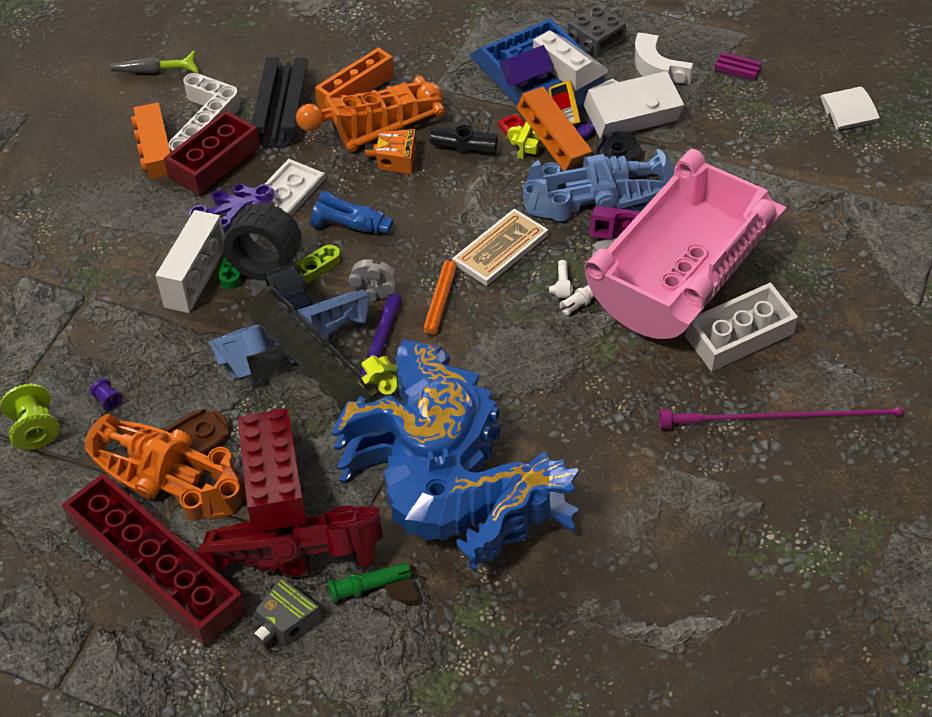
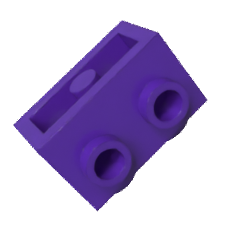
[499,45,553,88]

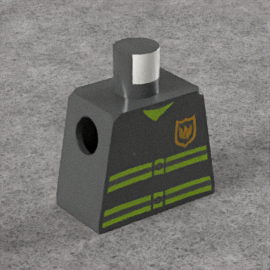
[253,578,322,646]

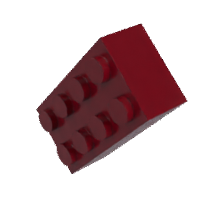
[164,110,260,195]

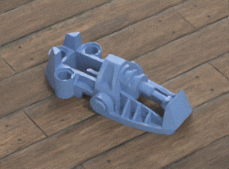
[523,149,675,221]
[208,290,370,378]

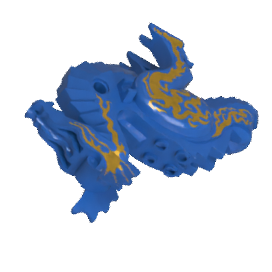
[332,339,579,572]

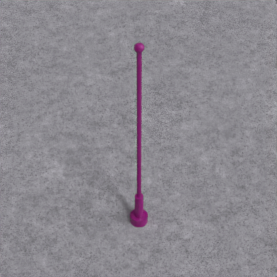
[659,407,904,429]

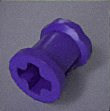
[90,378,122,411]

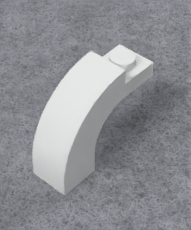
[634,32,693,85]

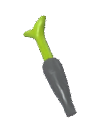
[110,51,199,74]

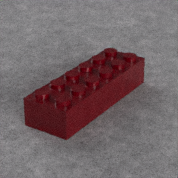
[237,408,307,533]

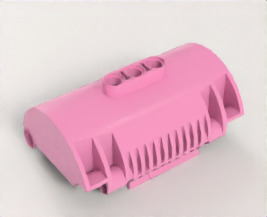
[584,149,786,339]

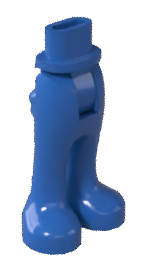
[311,191,393,234]

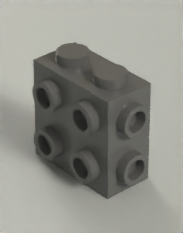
[568,5,626,58]

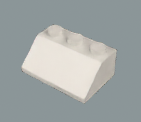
[533,30,608,91]

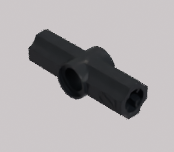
[430,125,498,154]

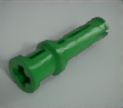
[327,562,411,604]

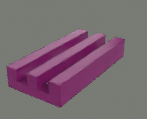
[714,52,762,81]

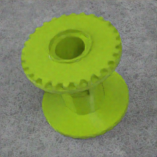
[0,383,60,451]

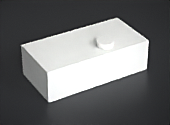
[584,71,684,138]
[155,210,224,313]
[685,282,798,372]

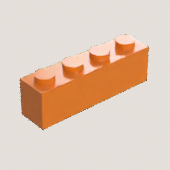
[315,47,394,109]
[516,87,592,171]
[131,102,170,179]

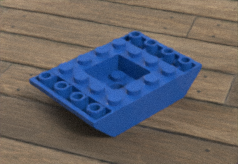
[470,19,605,108]

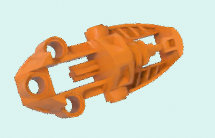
[85,414,246,521]

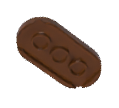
[162,409,229,456]

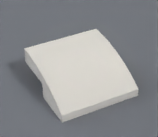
[821,87,879,131]

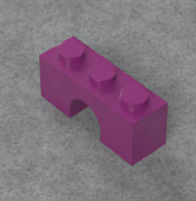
[589,206,640,239]

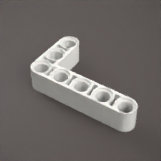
[169,73,240,152]

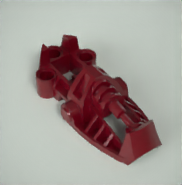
[197,505,383,578]

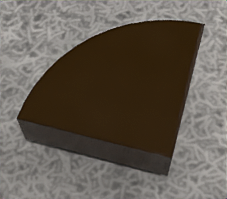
[385,577,419,606]

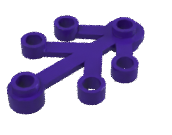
[189,183,276,232]

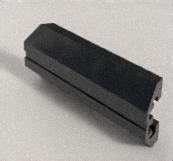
[251,57,309,148]

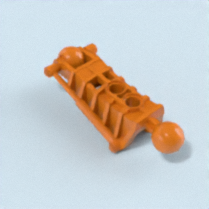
[296,76,446,152]

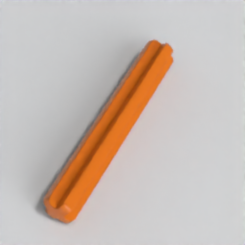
[424,260,456,335]

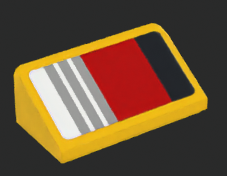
[549,80,580,126]

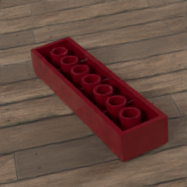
[62,473,246,647]

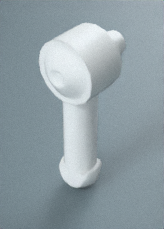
[549,260,573,298]

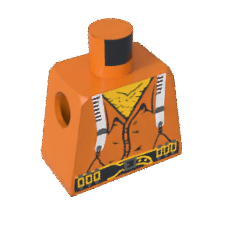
[365,129,416,174]

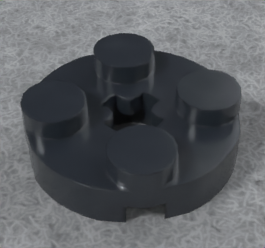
[596,132,640,161]

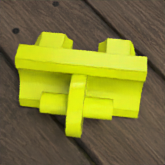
[507,121,540,159]
[361,355,399,395]

